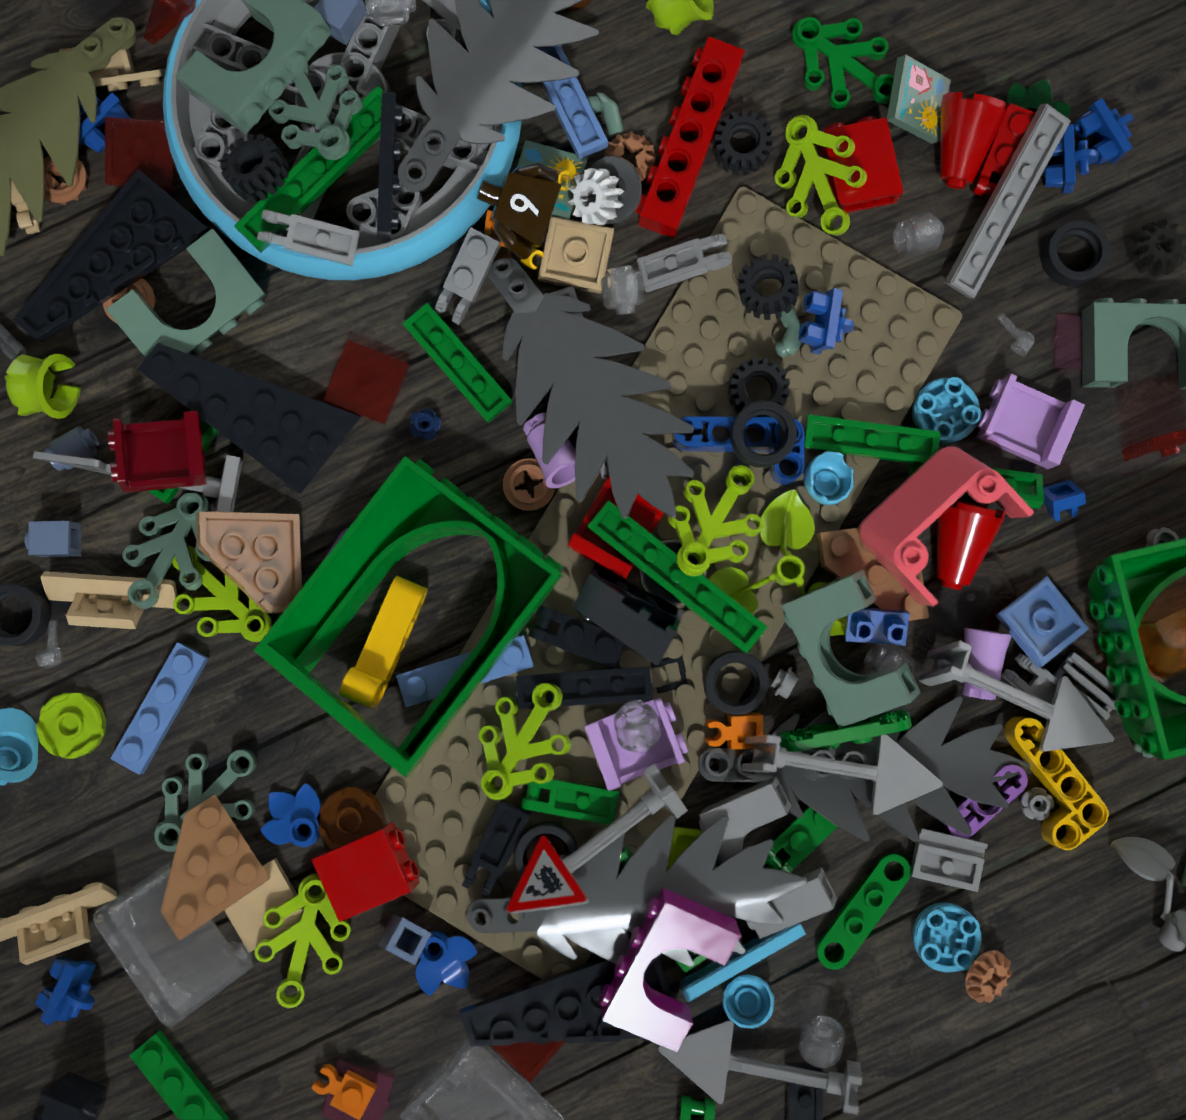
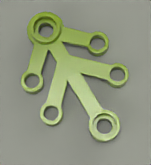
[775,115,867,236]
[668,465,763,576]
[172,545,273,642]
[478,683,571,800]
[255,874,351,1008]

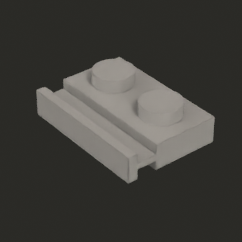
[910,827,988,892]

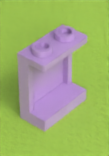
[976,373,1085,469]
[585,697,688,791]

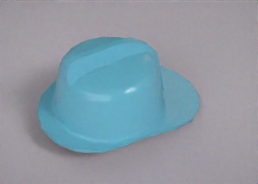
[0,708,39,786]

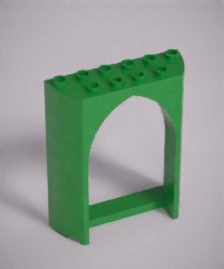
[254,456,564,778]
[1087,538,1186,760]

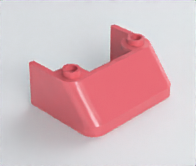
[858,446,1034,607]

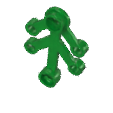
[792,17,894,110]

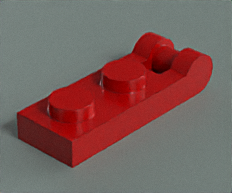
[972,103,1036,196]

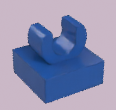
[1043,480,1086,522]

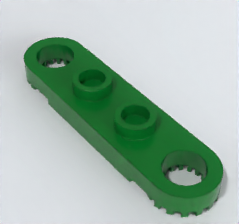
[777,710,912,752]
[816,853,911,970]

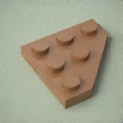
[196,511,302,614]
[816,528,929,621]
[160,794,270,941]

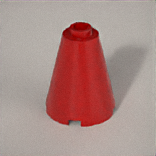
[940,92,1008,189]
[936,499,1006,590]

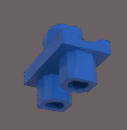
[79,93,132,154]
[1074,98,1134,165]
[1044,124,1099,193]
[798,288,854,355]
[844,607,910,646]
[35,958,96,1025]

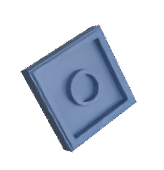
[995,576,1089,668]

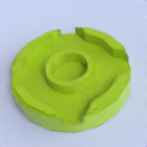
[36,693,106,759]

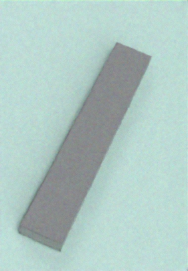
[944,104,1071,298]

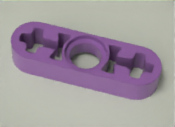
[944,764,1028,838]

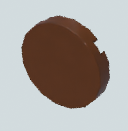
[318,787,385,849]

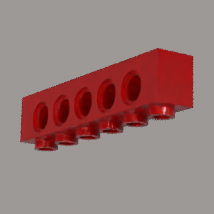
[635,36,745,239]

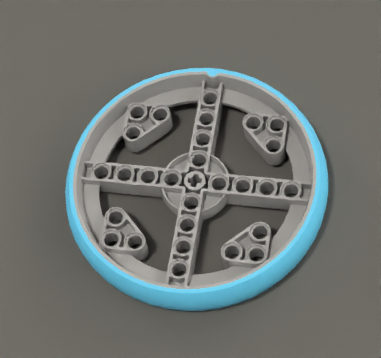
[163,0,522,280]

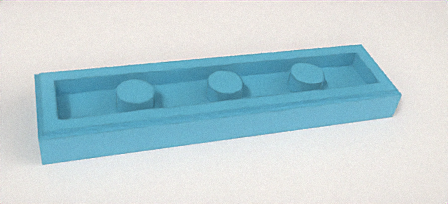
[679,923,806,1002]

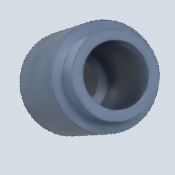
[45,426,99,471]

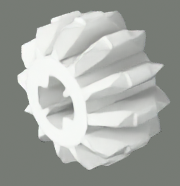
[568,168,624,225]

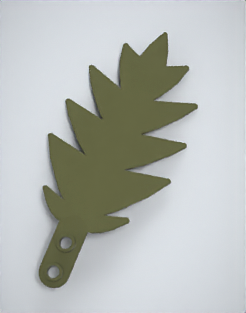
[0,17,136,257]

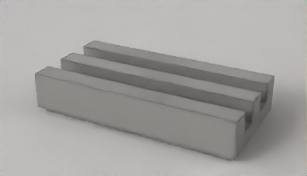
[1053,652,1116,720]

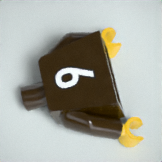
[476,163,569,269]

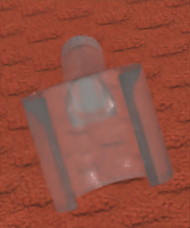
[997,313,1035,357]
[36,620,63,669]

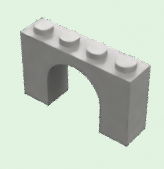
[699,776,837,939]

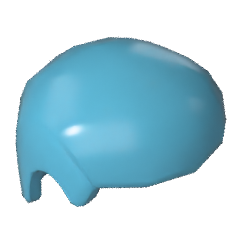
[803,451,854,505]
[723,974,775,1028]

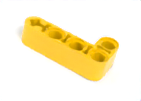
[339,576,428,709]
[1004,716,1109,850]

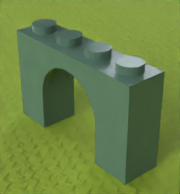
[175,0,332,135]
[106,228,267,358]
[1081,298,1186,389]
[781,569,921,728]

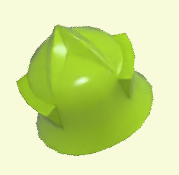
[646,0,714,35]
[4,354,81,419]

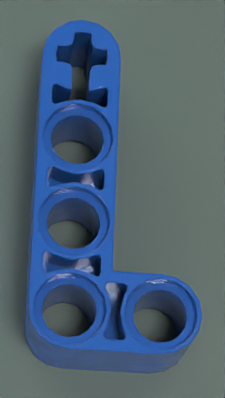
[672,416,804,485]

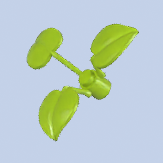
[708,490,847,636]

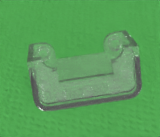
[93,859,255,1028]
[399,1039,564,1120]

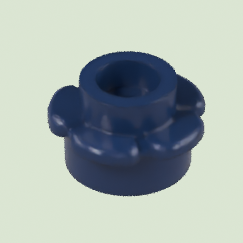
[409,408,441,440]

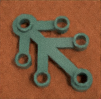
[268,63,363,160]
[122,493,211,609]
[154,749,257,852]

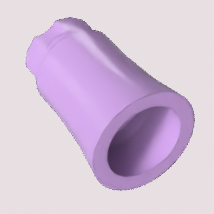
[523,412,576,488]
[962,628,1012,700]

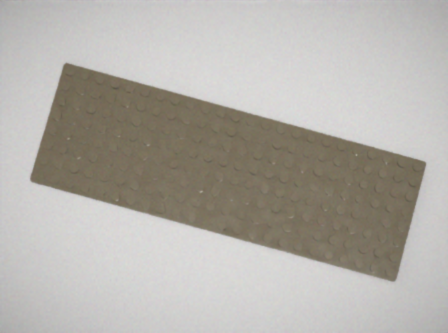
[375,187,962,979]

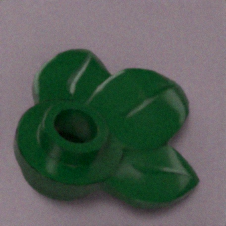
[1006,78,1071,118]

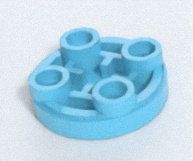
[912,377,981,444]
[912,902,981,972]

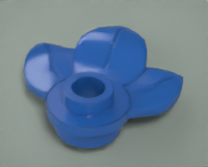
[261,784,321,847]
[415,931,477,996]

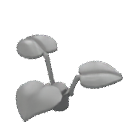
[1110,837,1186,951]

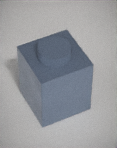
[314,0,367,45]
[25,521,82,557]
[377,914,432,965]

